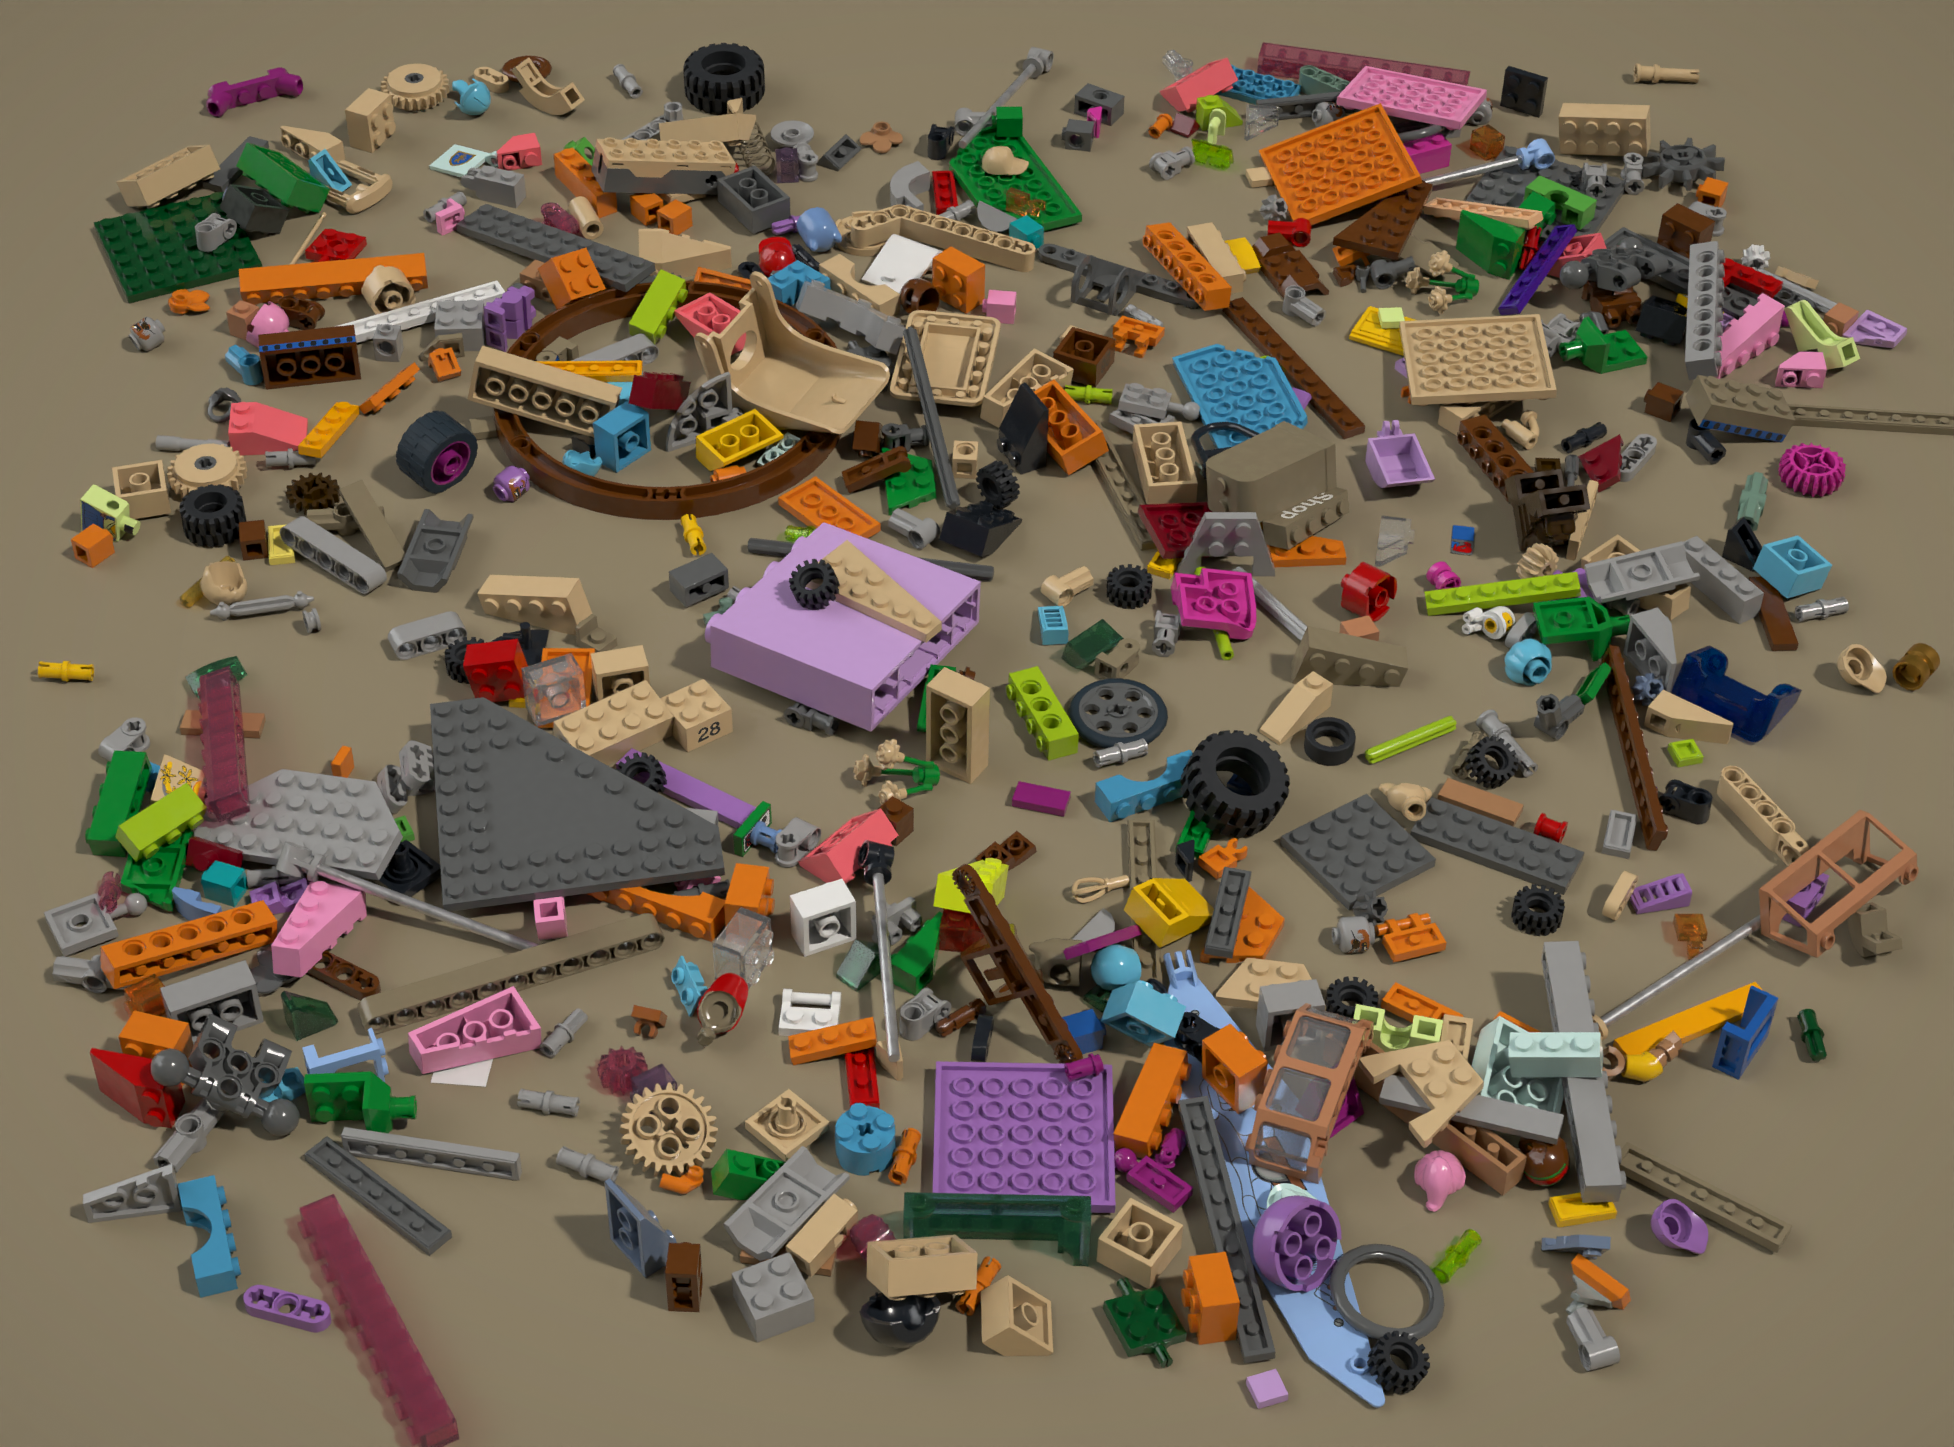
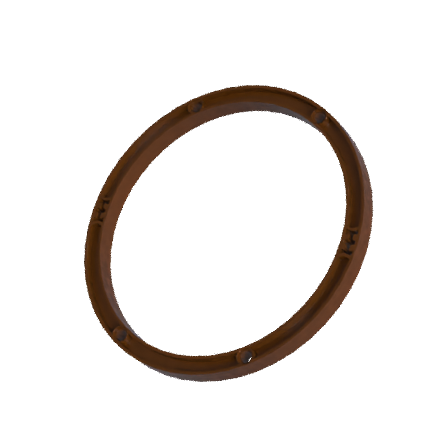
[493,281,843,520]

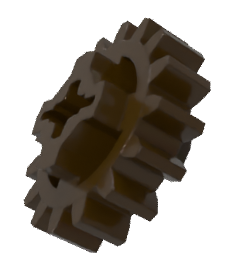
[285,473,341,516]

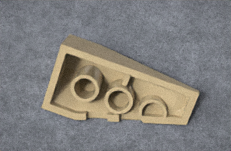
[639,229,732,278]

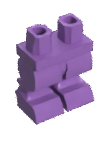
[484,285,536,352]

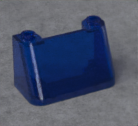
[1671,645,1802,742]

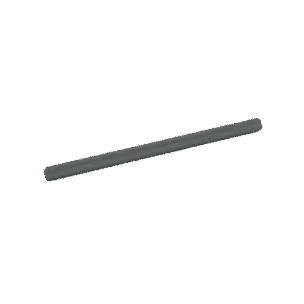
[903,327,960,510]
[748,538,994,581]

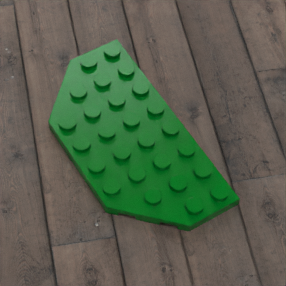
[949,126,1082,231]

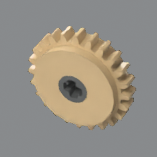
[381,64,449,111]
[167,443,247,498]

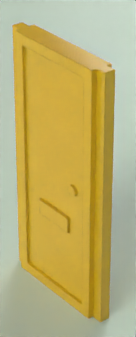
[1349,306,1416,356]

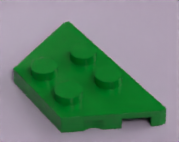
[882,448,936,516]
[120,828,194,911]

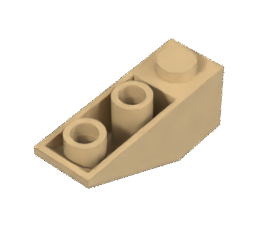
[280,126,345,163]
[1644,690,1734,744]

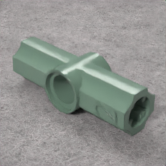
[1736,472,1768,531]

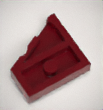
[1578,434,1624,493]

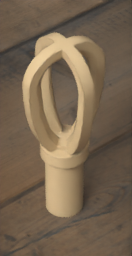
[1072,875,1130,903]

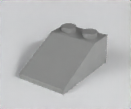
[1623,607,1677,693]

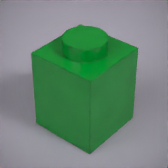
[992,106,1023,137]

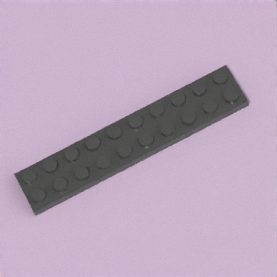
[456,204,656,292]

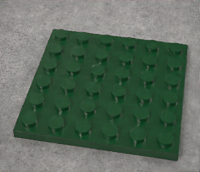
[93,192,262,304]

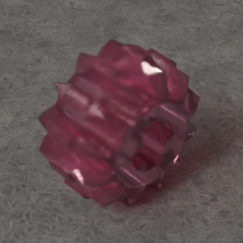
[597,1045,648,1095]
[850,1214,896,1263]

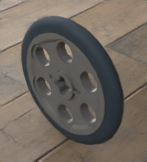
[1068,678,1168,749]

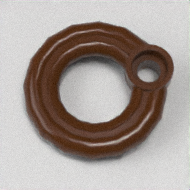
[502,55,552,88]

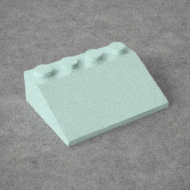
[1472,1016,1564,1148]

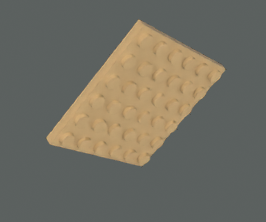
[1400,314,1557,406]

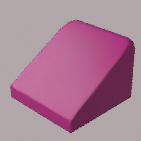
[1087,106,1102,138]

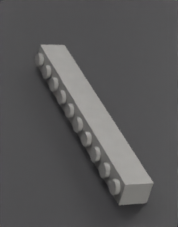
[1541,941,1626,1203]

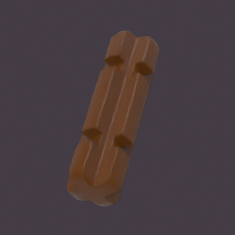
[935,998,986,1037]

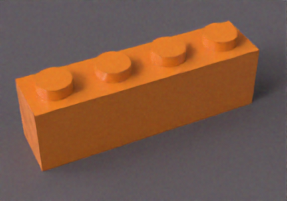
[553,147,617,218]
[1113,1043,1192,1159]

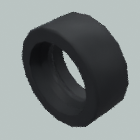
[1304,717,1356,766]

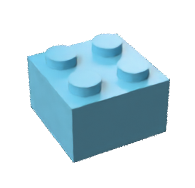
[1753,535,1832,598]
[1101,980,1186,1047]

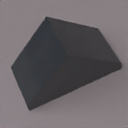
[1722,517,1762,572]

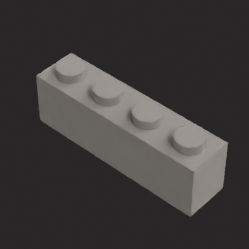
[1683,536,1764,624]

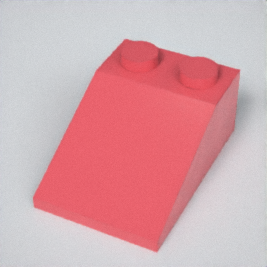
[1535,233,1607,278]
[674,293,746,355]
[228,402,308,456]

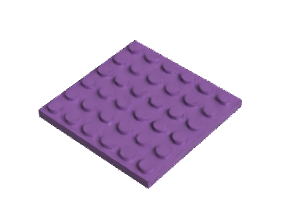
[932,1061,1115,1213]

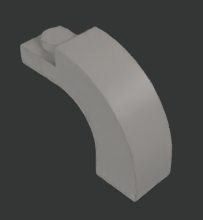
[890,161,930,211]

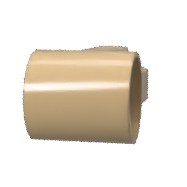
[1041,566,1094,607]

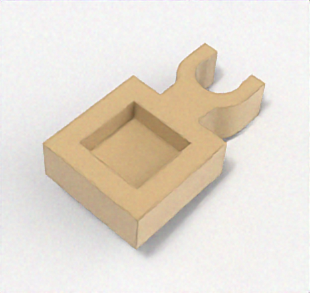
[1775,266,1819,289]

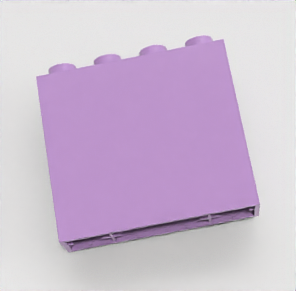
[705,522,981,731]

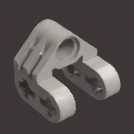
[377,740,435,814]

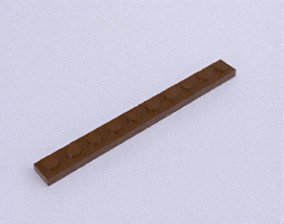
[1222,297,1365,439]
[1600,645,1668,851]

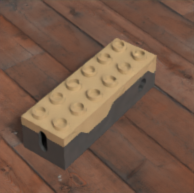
[591,137,739,195]

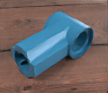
[225,345,264,385]

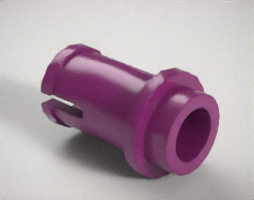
[1064,1053,1104,1082]

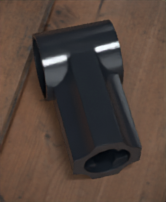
[1686,418,1726,464]

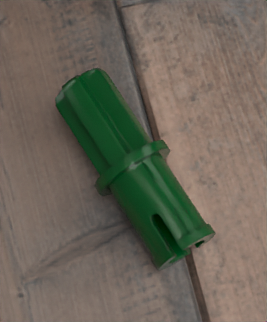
[1797,1009,1827,1062]

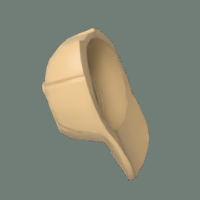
[982,146,1029,175]
[1837,644,1887,693]

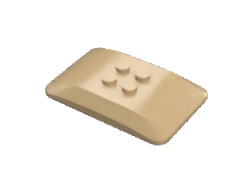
[890,310,1001,406]

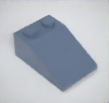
[605,1179,677,1278]

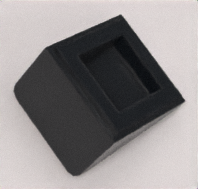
[572,435,596,459]
[1175,840,1195,882]

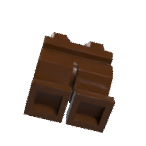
[1581,280,1642,328]

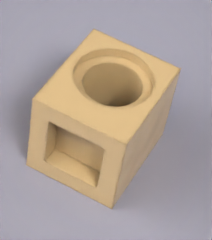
[952,440,978,479]

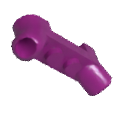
[206,67,303,117]

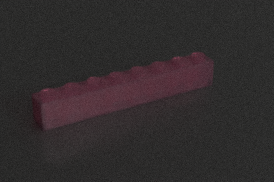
[197,666,250,823]

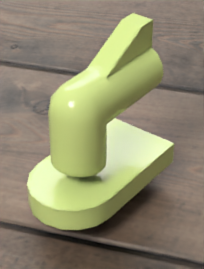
[1207,109,1226,147]

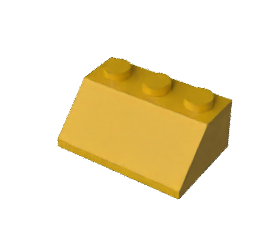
[695,409,784,471]

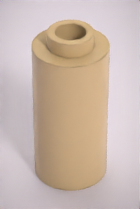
[568,196,604,240]

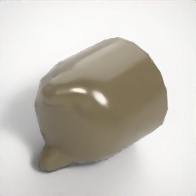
[1029,938,1082,987]

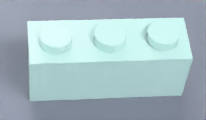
[1509,1032,1603,1077]

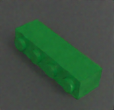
[85,750,152,857]

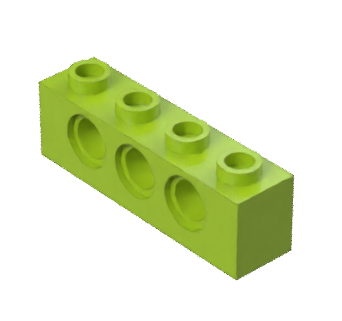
[1006,666,1079,761]

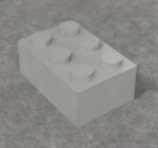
[160,960,264,1044]

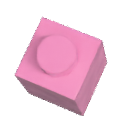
[982,290,1016,324]

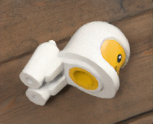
[1462,606,1515,639]

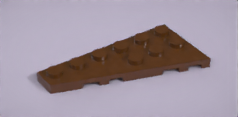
[1333,180,1433,261]

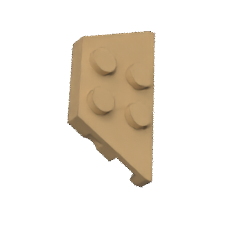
[1215,958,1326,1016]

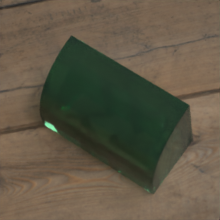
[1062,619,1124,669]

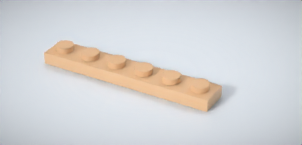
[1423,197,1543,230]

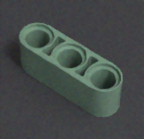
[1298,65,1350,95]

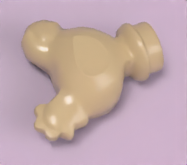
[1379,783,1432,821]

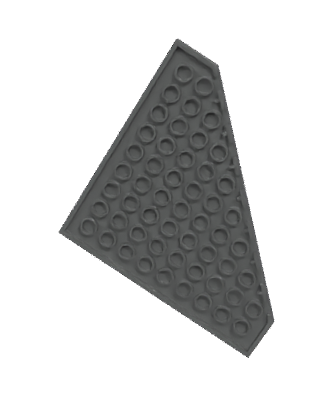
[430,697,725,911]

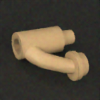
[1501,410,1539,450]

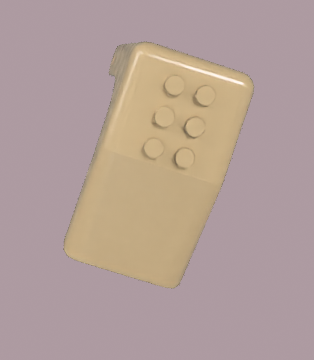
[694,271,890,434]

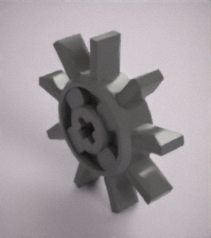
[1642,138,1725,191]

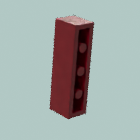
[628,371,691,410]

